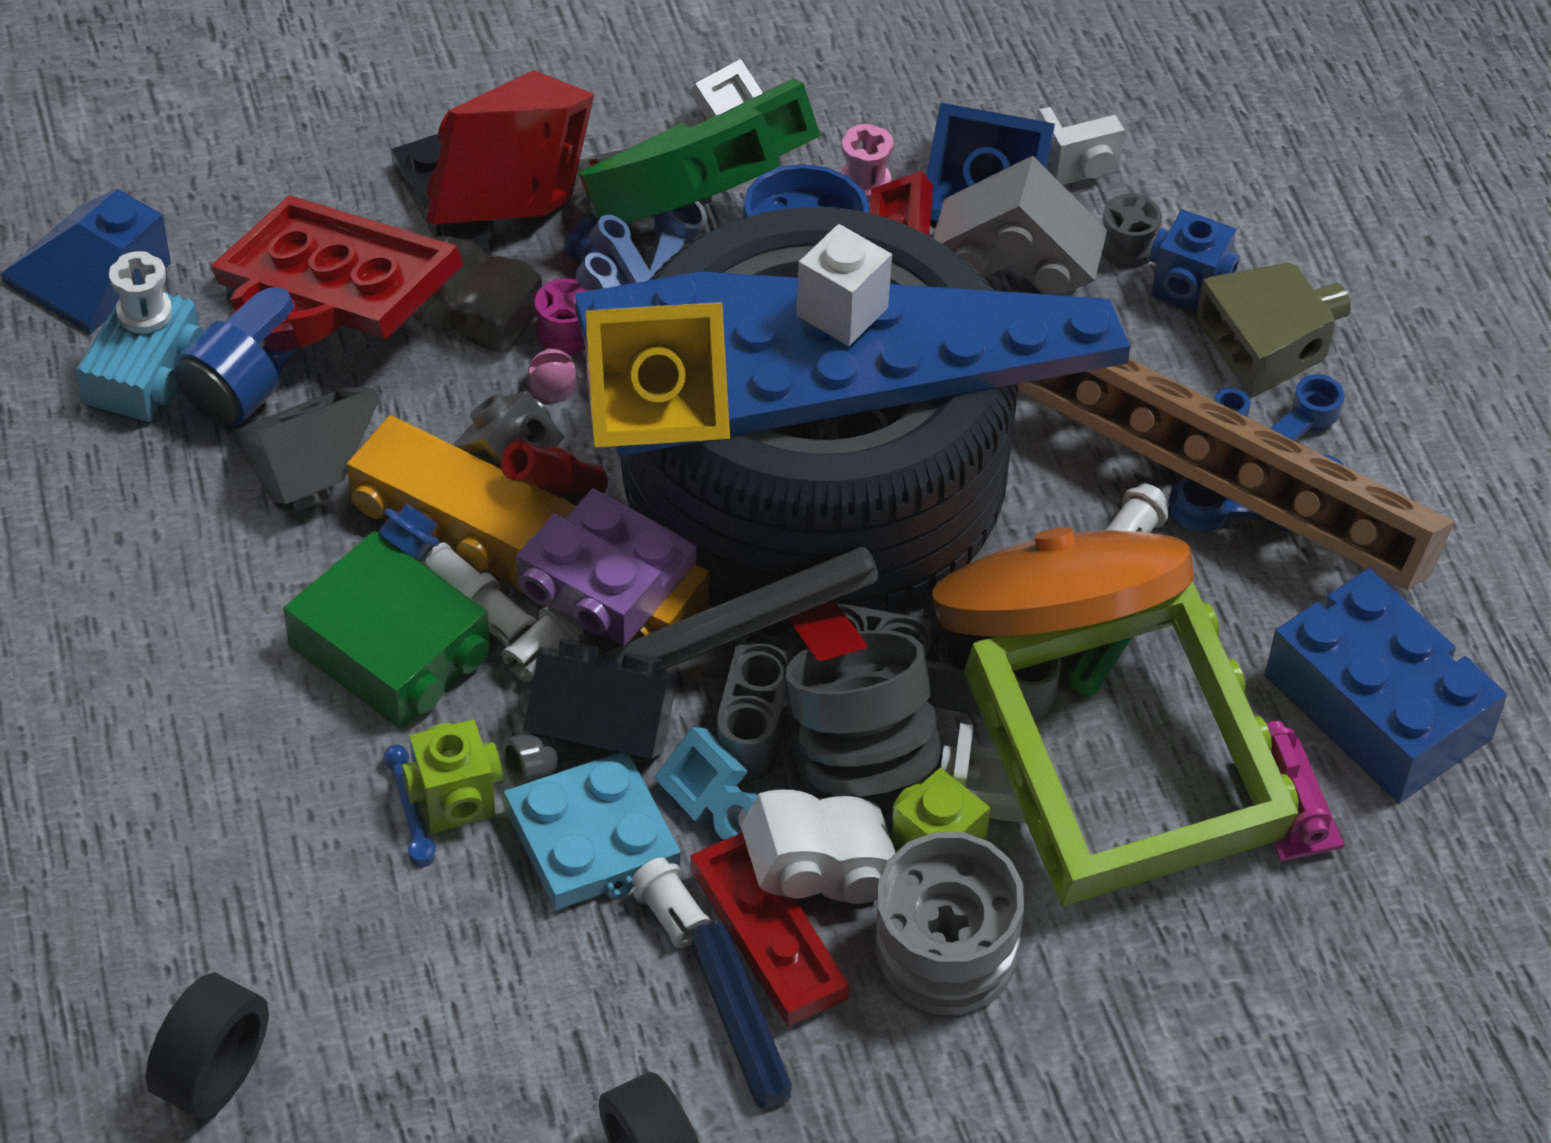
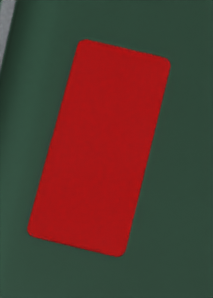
[788,600,867,661]

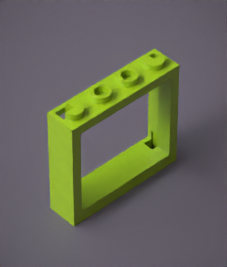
[963,581,1298,907]

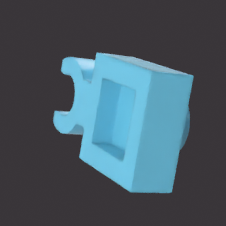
[654,727,758,840]

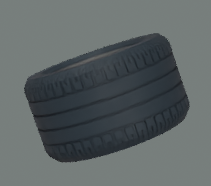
[621,207,1019,612]

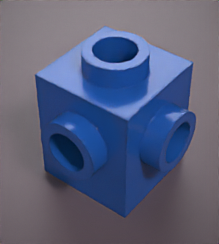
[1149,209,1240,312]

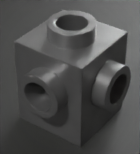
[453,390,565,469]

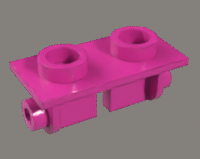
[1266,721,1344,862]

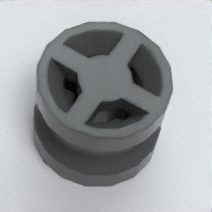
[1102,193,1162,268]

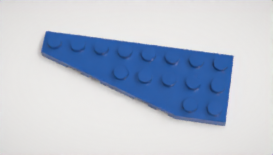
[574,271,1131,457]

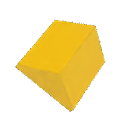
[585,302,730,447]

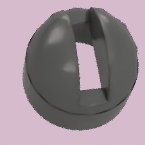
[502,733,558,787]

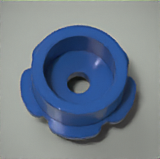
[379,504,440,561]

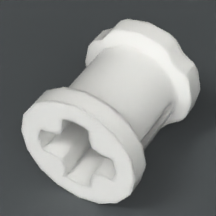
[109,251,172,334]

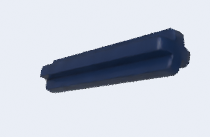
[692,921,792,1109]

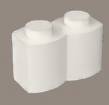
[741,790,895,904]

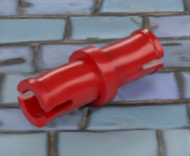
[501,441,608,501]

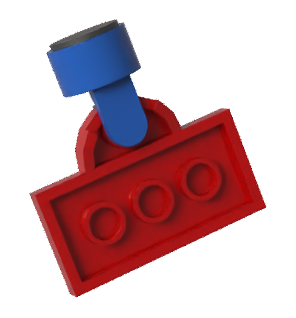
[174,195,464,426]

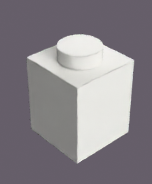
[796,224,892,346]

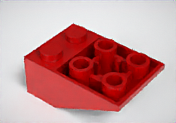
[426,70,594,224]

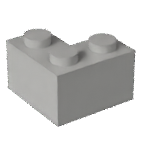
[933,156,1107,296]

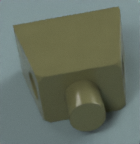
[1196,263,1351,398]

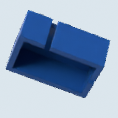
[1264,568,1508,804]

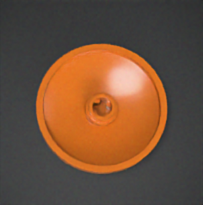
[932,527,1195,636]

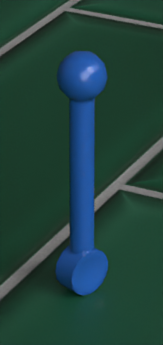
[383,745,436,867]

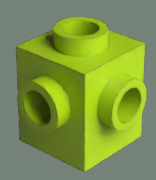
[401,719,503,834]

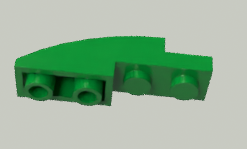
[579,78,821,223]

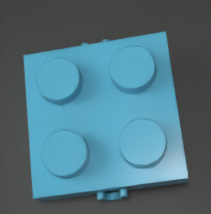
[503,752,681,910]

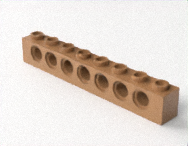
[1019,358,1455,590]

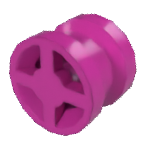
[534,278,587,355]

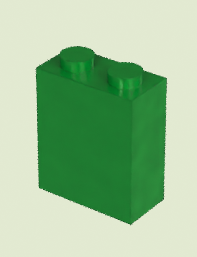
[283,530,490,729]

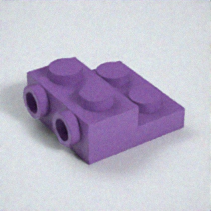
[516,488,699,646]

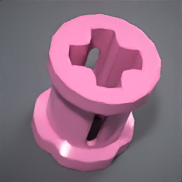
[841,124,894,201]

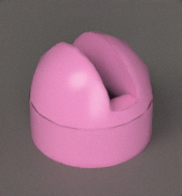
[528,348,577,403]

